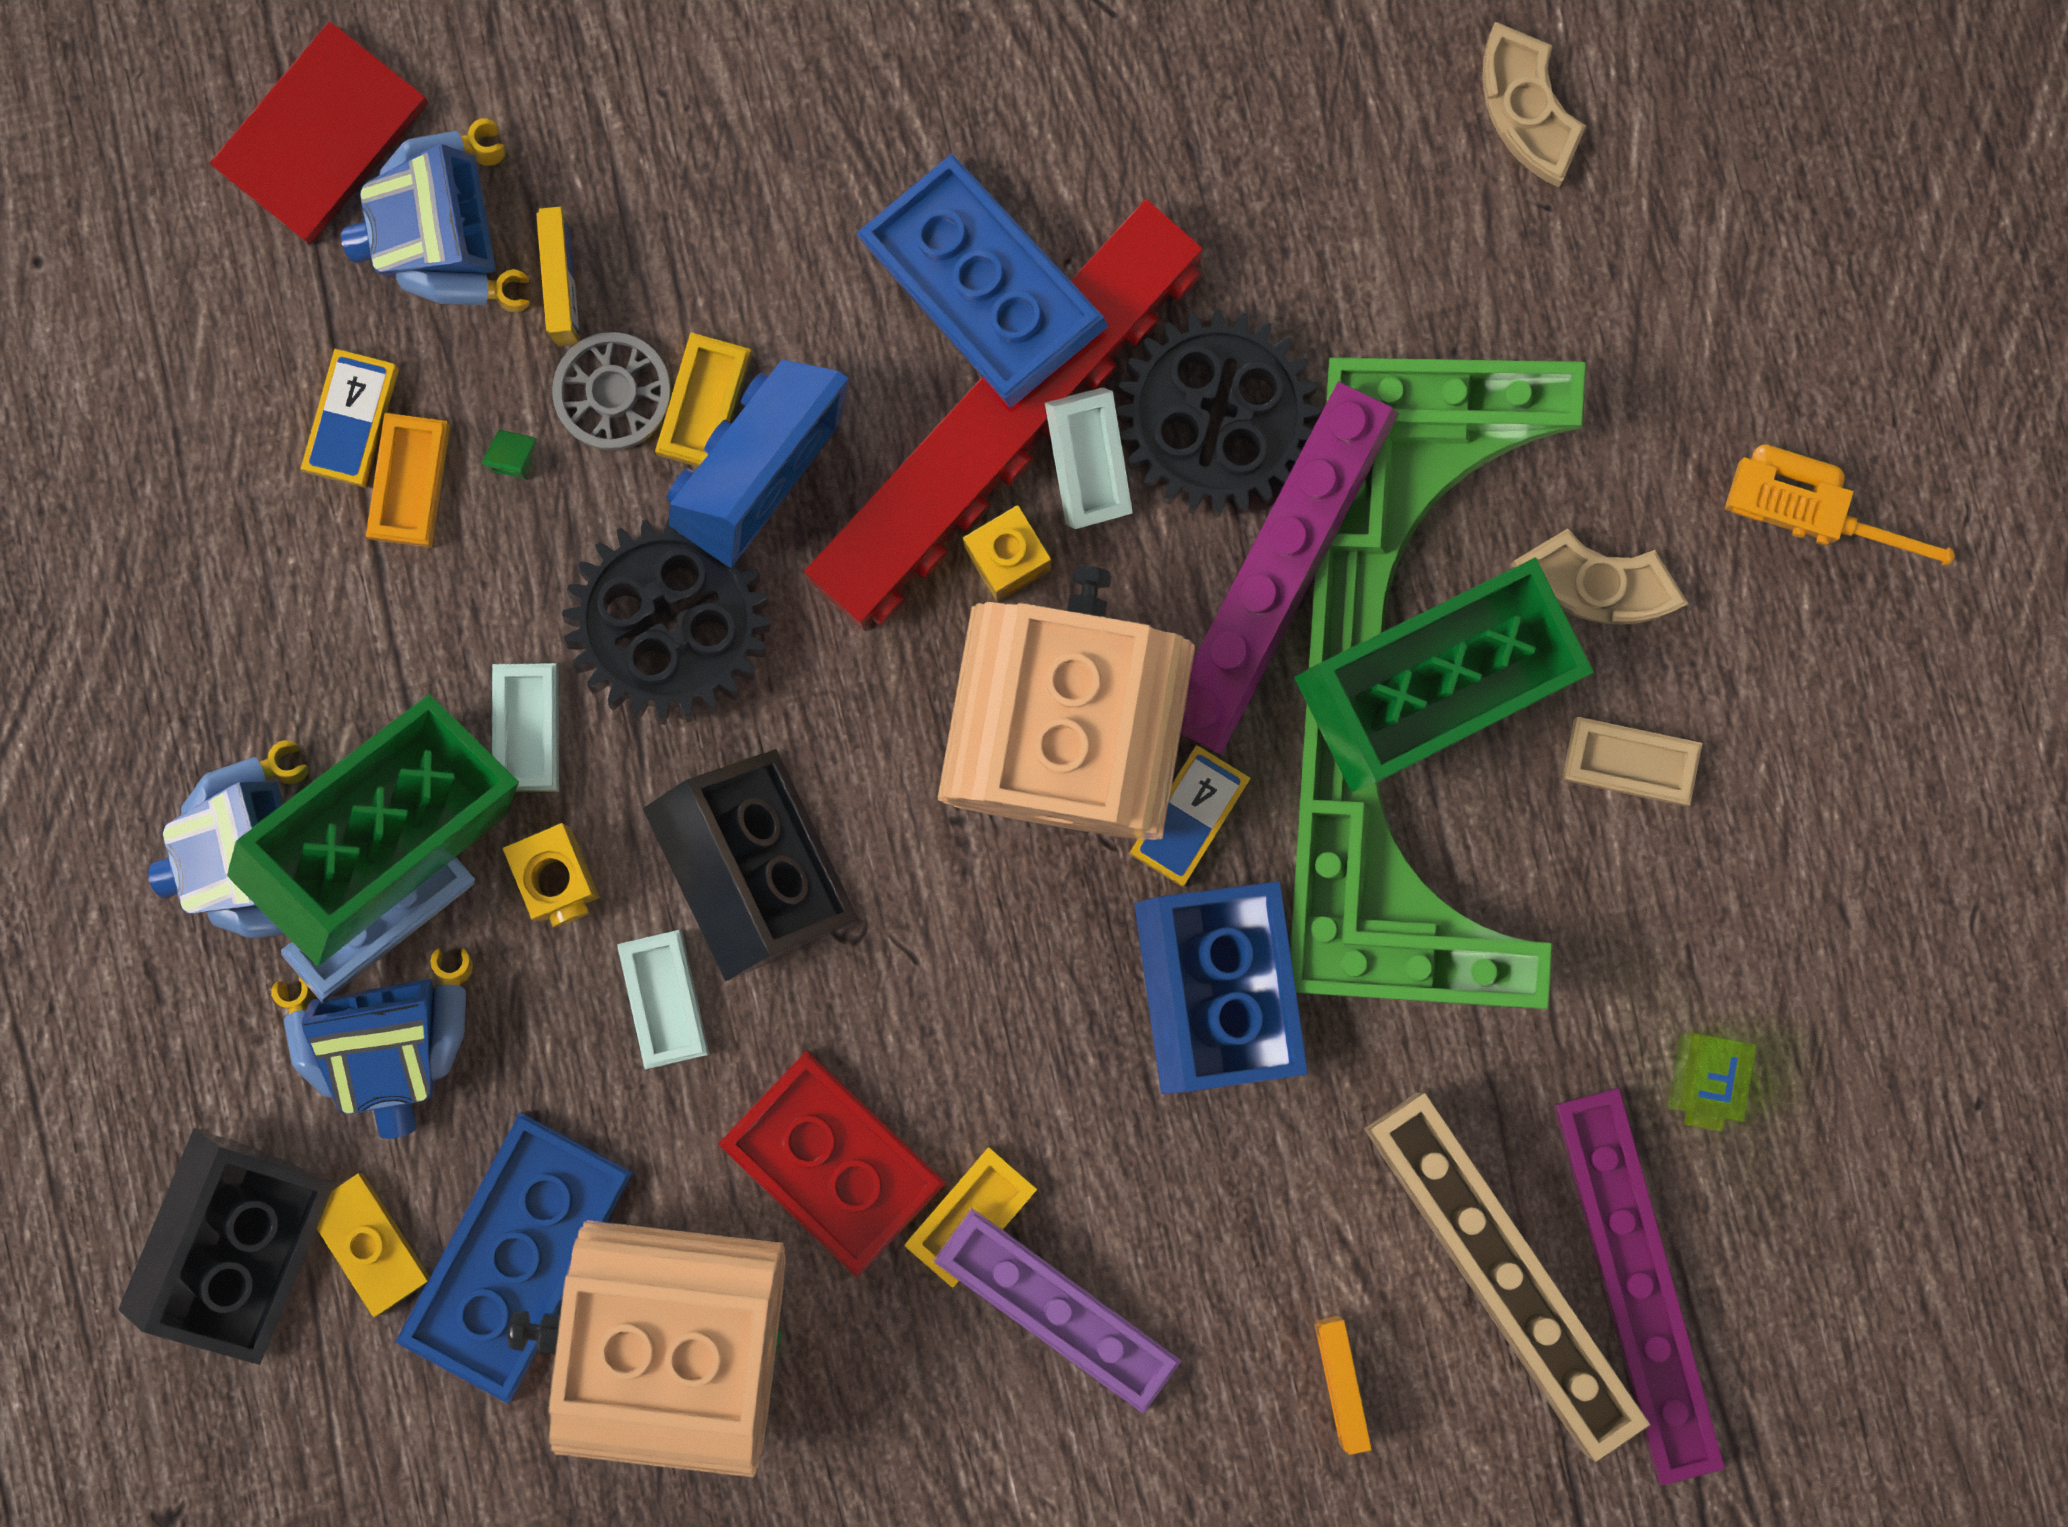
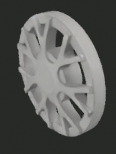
[552,332,671,451]

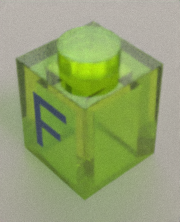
[1667,1033,1756,1132]

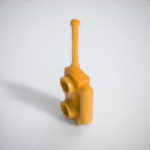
[1724,445,1955,565]

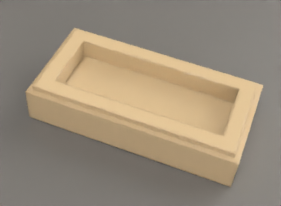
[1562,717,1703,807]

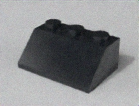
[643,749,859,982]
[118,1128,335,1365]

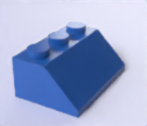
[666,359,849,568]
[1134,881,1308,1094]

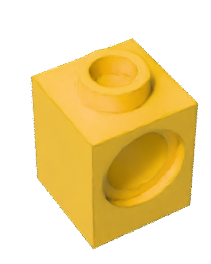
[963,505,1051,603]
[502,823,600,928]

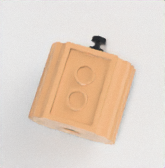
[937,565,1195,840]
[507,1220,785,1477]

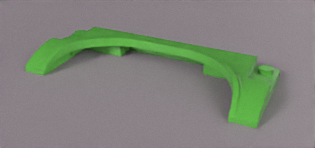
[1290,358,1586,1009]

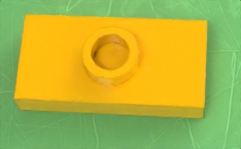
[316,1173,430,1318]

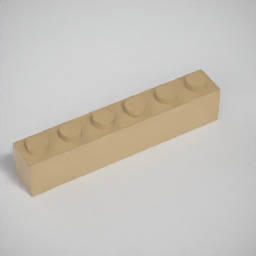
[1363,1093,1650,1462]

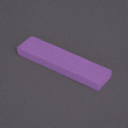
[934,1207,1181,1414]

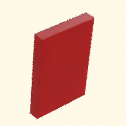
[209,21,429,246]
[718,1050,946,1278]

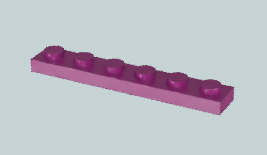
[1181,382,1399,754]
[1553,1088,1725,1486]

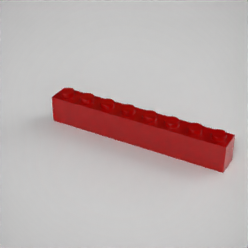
[804,199,1203,631]

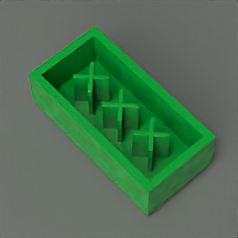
[1294,557,1594,793]
[227,694,519,967]

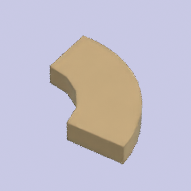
[1482,22,1586,188]
[1511,529,1689,625]

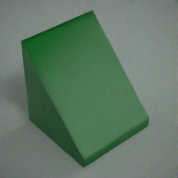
[482,429,537,480]

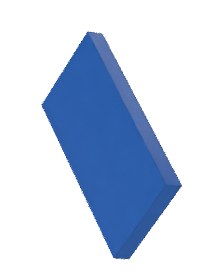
[856,153,1108,408]
[395,1112,635,1404]

